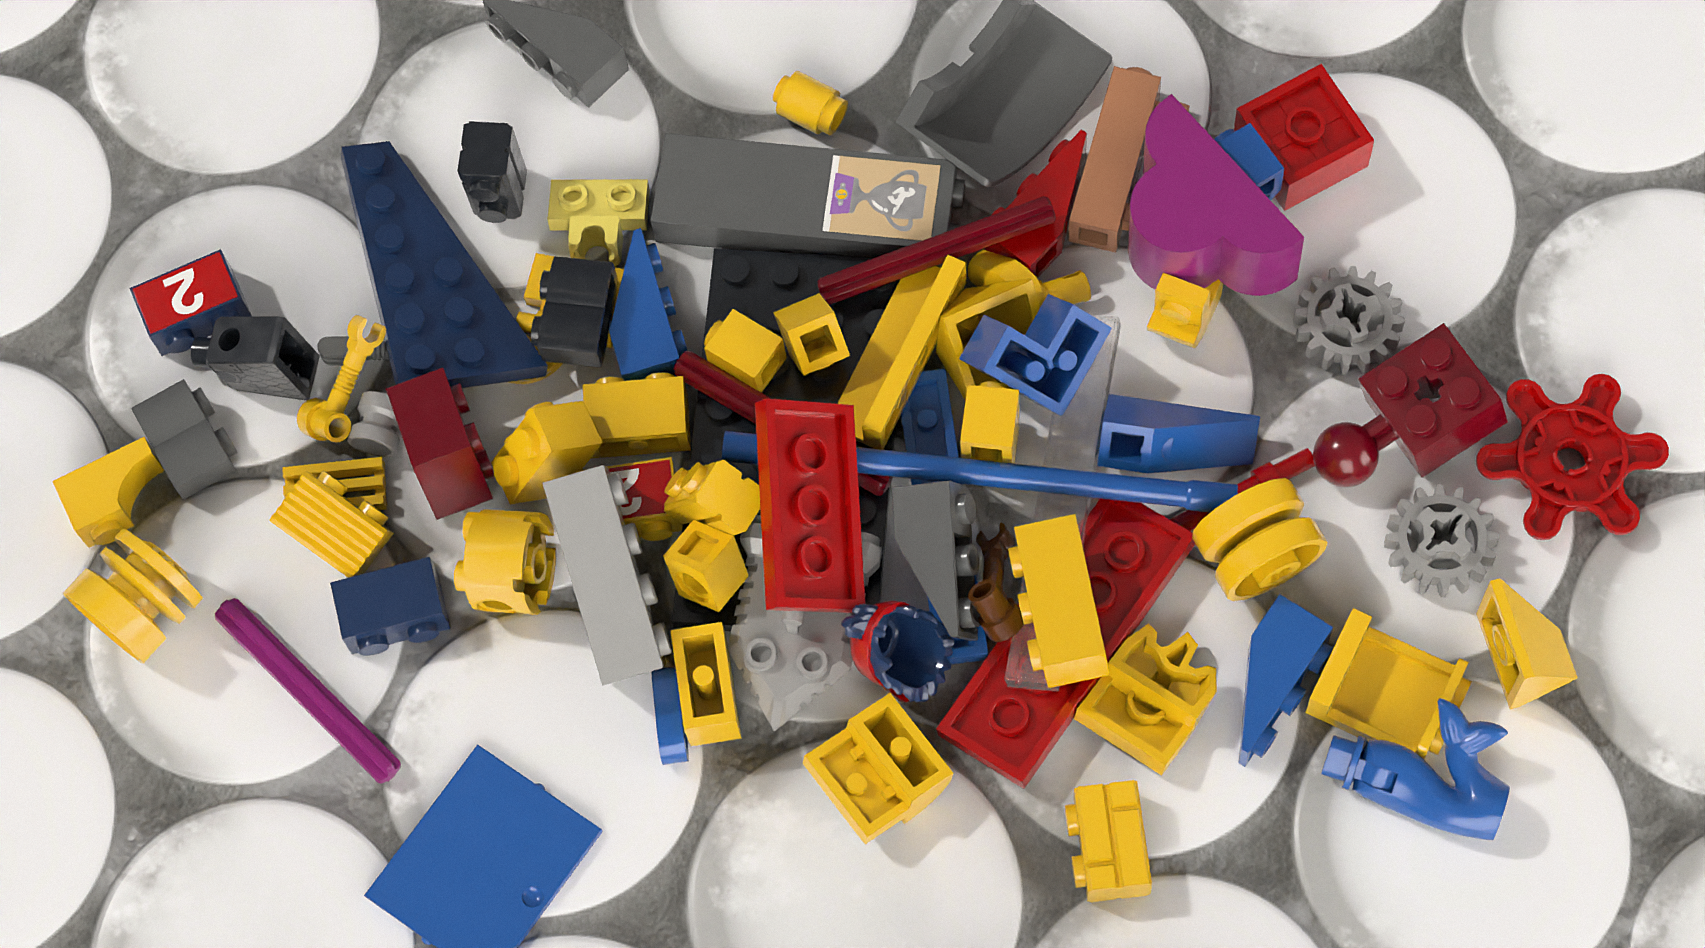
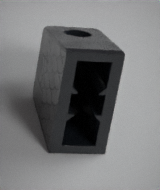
[191,316,320,400]

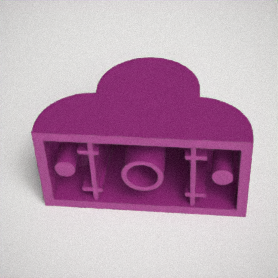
[1128,94,1304,296]

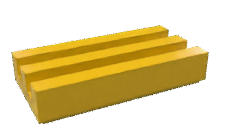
[282,457,387,510]

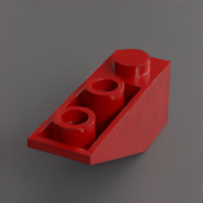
[985,129,1087,278]

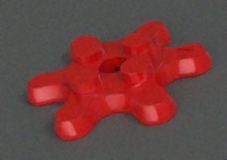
[1476,374,1669,540]

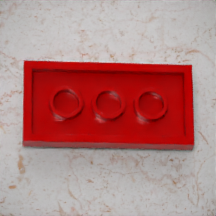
[755,398,865,613]

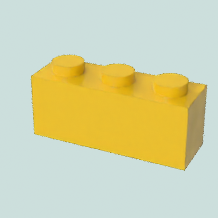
[1008,514,1110,688]

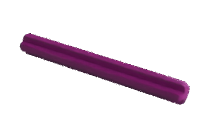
[214,598,401,784]

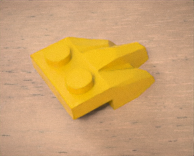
[1074,623,1217,776]

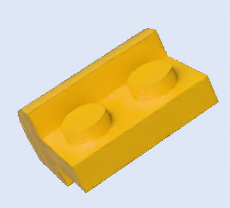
[802,693,954,844]

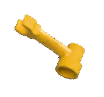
[297,315,386,443]

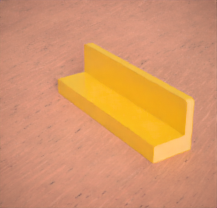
[838,255,966,450]

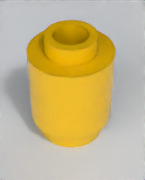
[773,71,848,136]

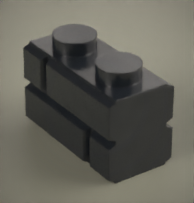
[457,121,527,223]

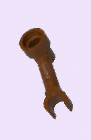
[968,522,1024,642]

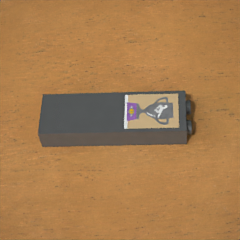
[650,133,965,268]

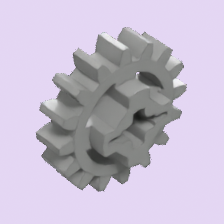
[1293,266,1405,375]
[1384,484,1499,597]

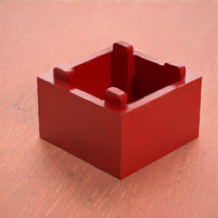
[1234,64,1374,211]

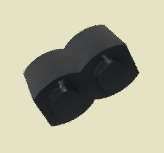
[531,256,618,367]

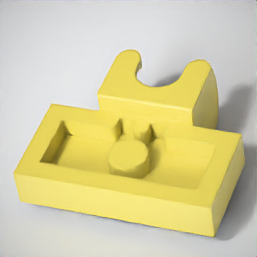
[547,179,650,266]

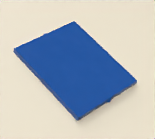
[364,744,603,948]

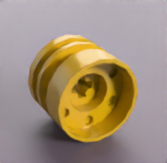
[63,528,203,664]

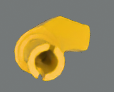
[968,250,1091,306]

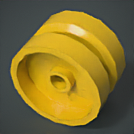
[1192,478,1328,601]

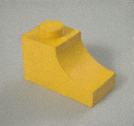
[52,437,165,548]

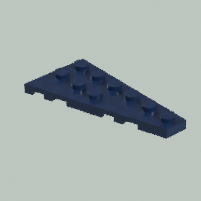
[341,141,548,388]

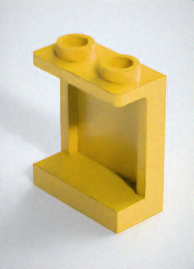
[1306,608,1472,759]

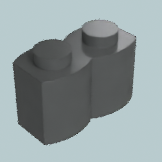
[131,379,238,500]

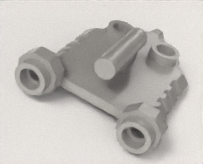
[727,515,882,732]

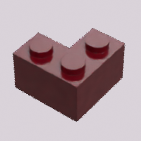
[386,368,495,520]

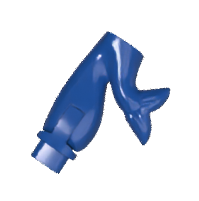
[1321,698,1510,840]

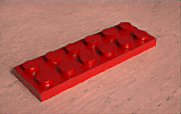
[936,499,1195,789]

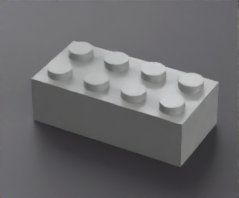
[542,465,673,686]

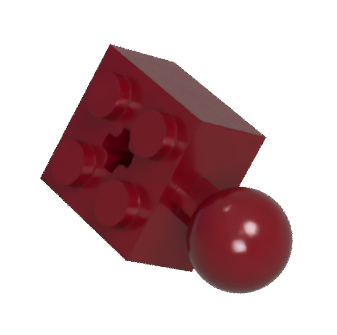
[1313,323,1508,487]

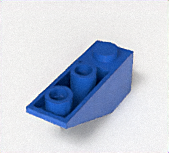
[609,228,687,381]
[1097,394,1260,474]
[1238,594,1333,767]

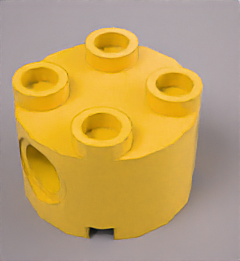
[454,509,556,615]

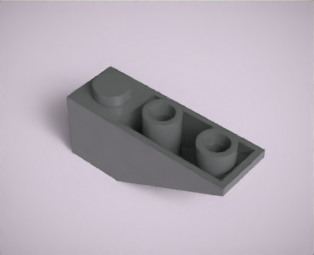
[482,0,629,108]
[892,481,980,641]

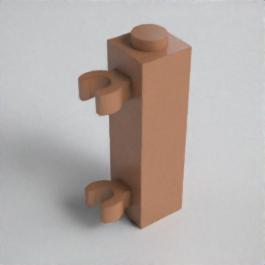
[1069,66,1190,253]

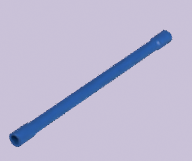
[722,431,1238,513]

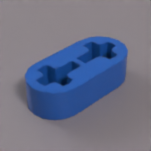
[651,666,689,765]

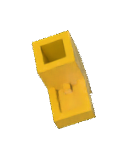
[1147,273,1223,348]

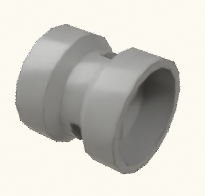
[347,391,400,457]

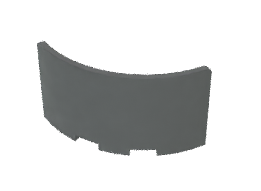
[895,0,1112,187]

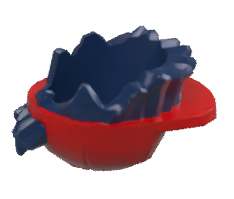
[841,601,954,702]

